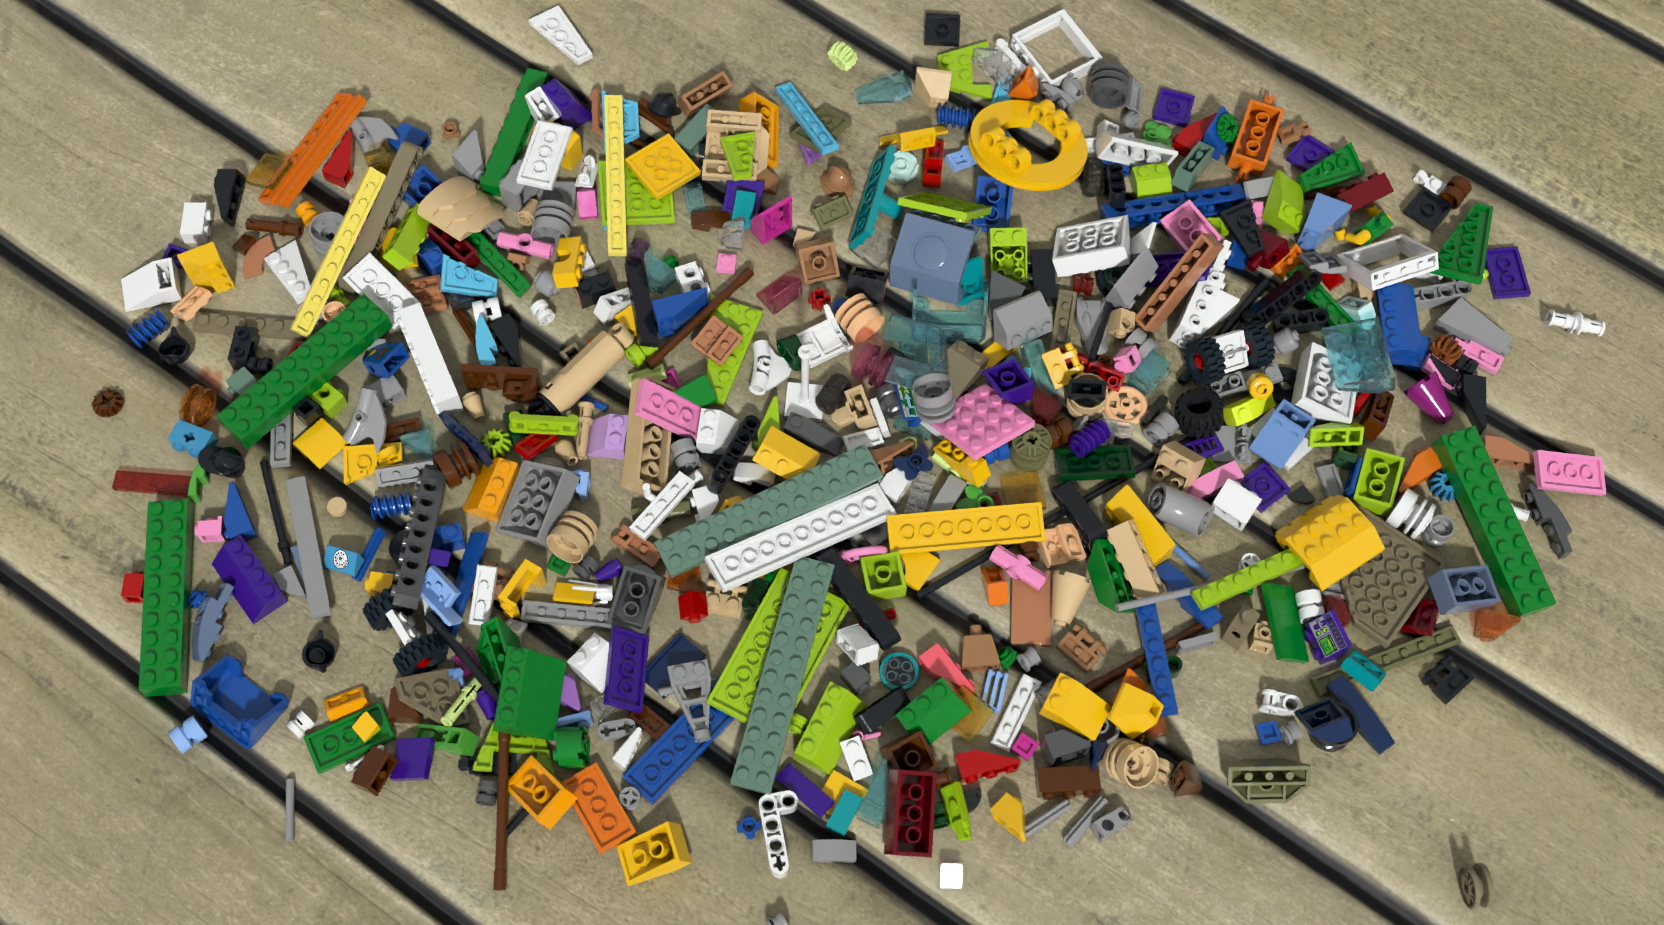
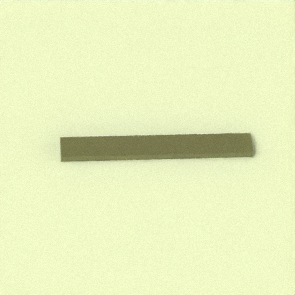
[1310,625,1461,698]

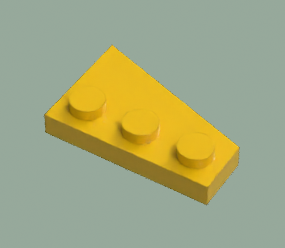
[343,442,403,485]

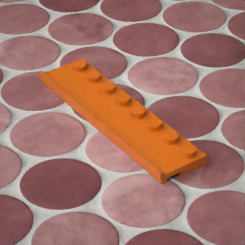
[258,93,367,209]

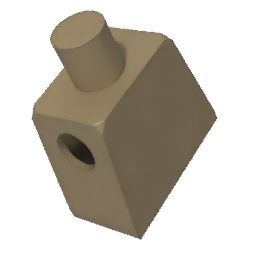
[1221,604,1260,650]

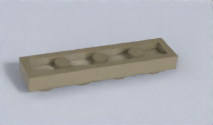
[1049,289,1077,350]

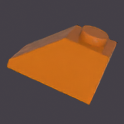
[1008,65,1038,101]
[980,566,1009,606]

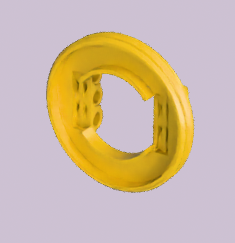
[968,99,1088,191]

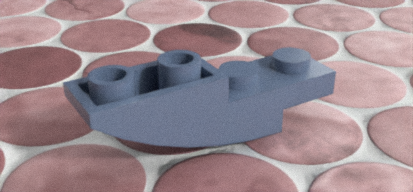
[192,583,234,662]

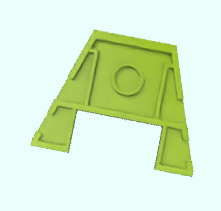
[937,41,992,102]
[473,722,554,775]

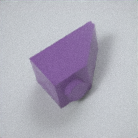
[560,672,583,714]

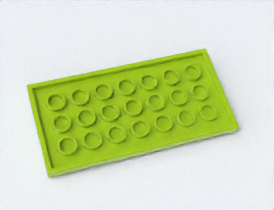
[706,568,849,724]

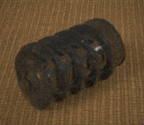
[1082,157,1106,197]
[815,374,851,415]

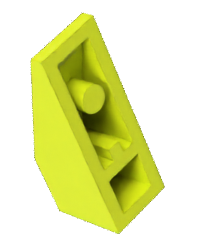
[1223,394,1276,426]

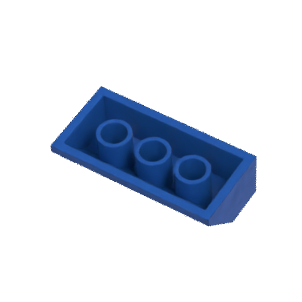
[1375,282,1423,360]

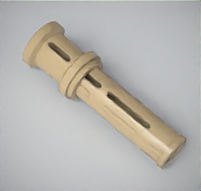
[575,402,595,460]

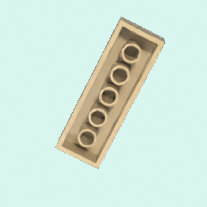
[621,375,675,496]

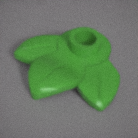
[1142,120,1172,146]
[955,486,994,509]

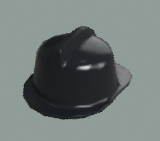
[647,92,681,118]
[198,446,245,478]

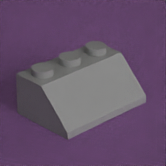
[1105,246,1159,310]
[993,290,1053,351]

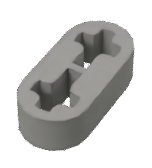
[597,718,636,742]

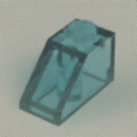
[645,250,676,294]

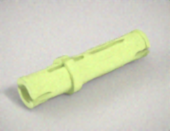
[440,677,482,727]

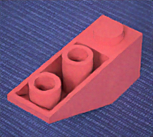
[917,643,975,697]

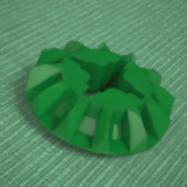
[1217,114,1239,142]

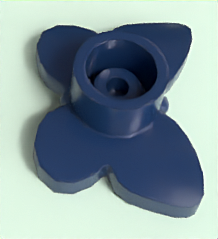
[892,445,933,481]

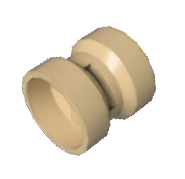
[1153,758,1174,786]

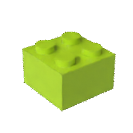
[859,551,907,601]

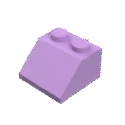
[587,414,628,459]

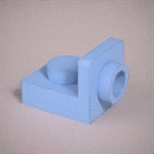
[570,469,591,501]

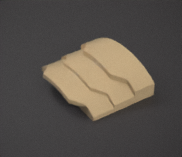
[702,109,770,181]
[417,176,507,241]

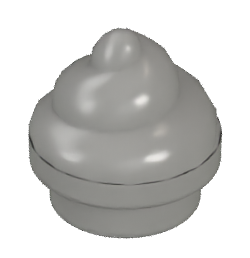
[1121,111,1140,129]

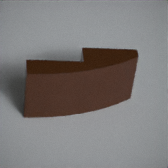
[690,211,731,232]

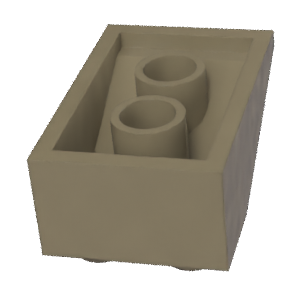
[929,339,989,400]

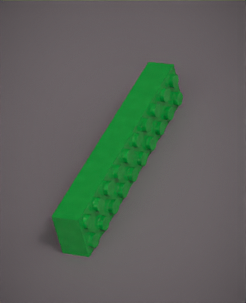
[217,293,393,450]
[1432,426,1557,621]
[139,499,194,697]

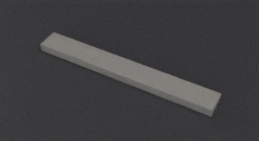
[285,476,332,620]

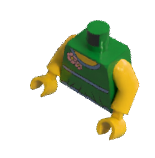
[1334,203,1393,247]

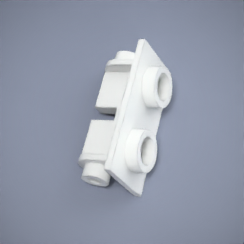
[575,155,598,188]

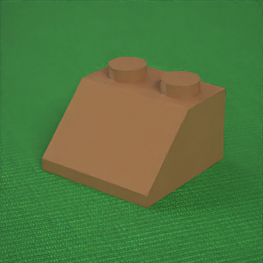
[794,237,840,285]

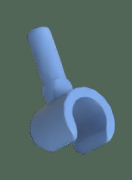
[448,667,467,688]

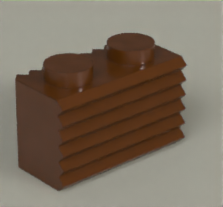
[351,746,399,796]

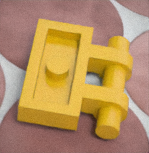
[1041,342,1084,389]

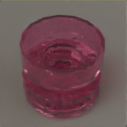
[851,341,898,389]

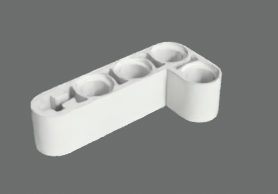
[759,790,798,878]

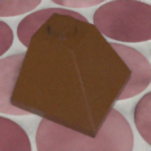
[879,730,939,772]

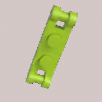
[509,411,579,436]

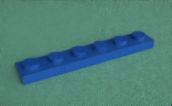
[1135,603,1178,717]

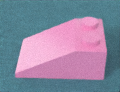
[1160,200,1223,251]

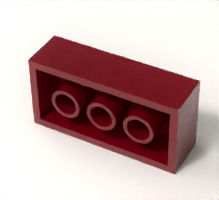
[884,769,937,858]

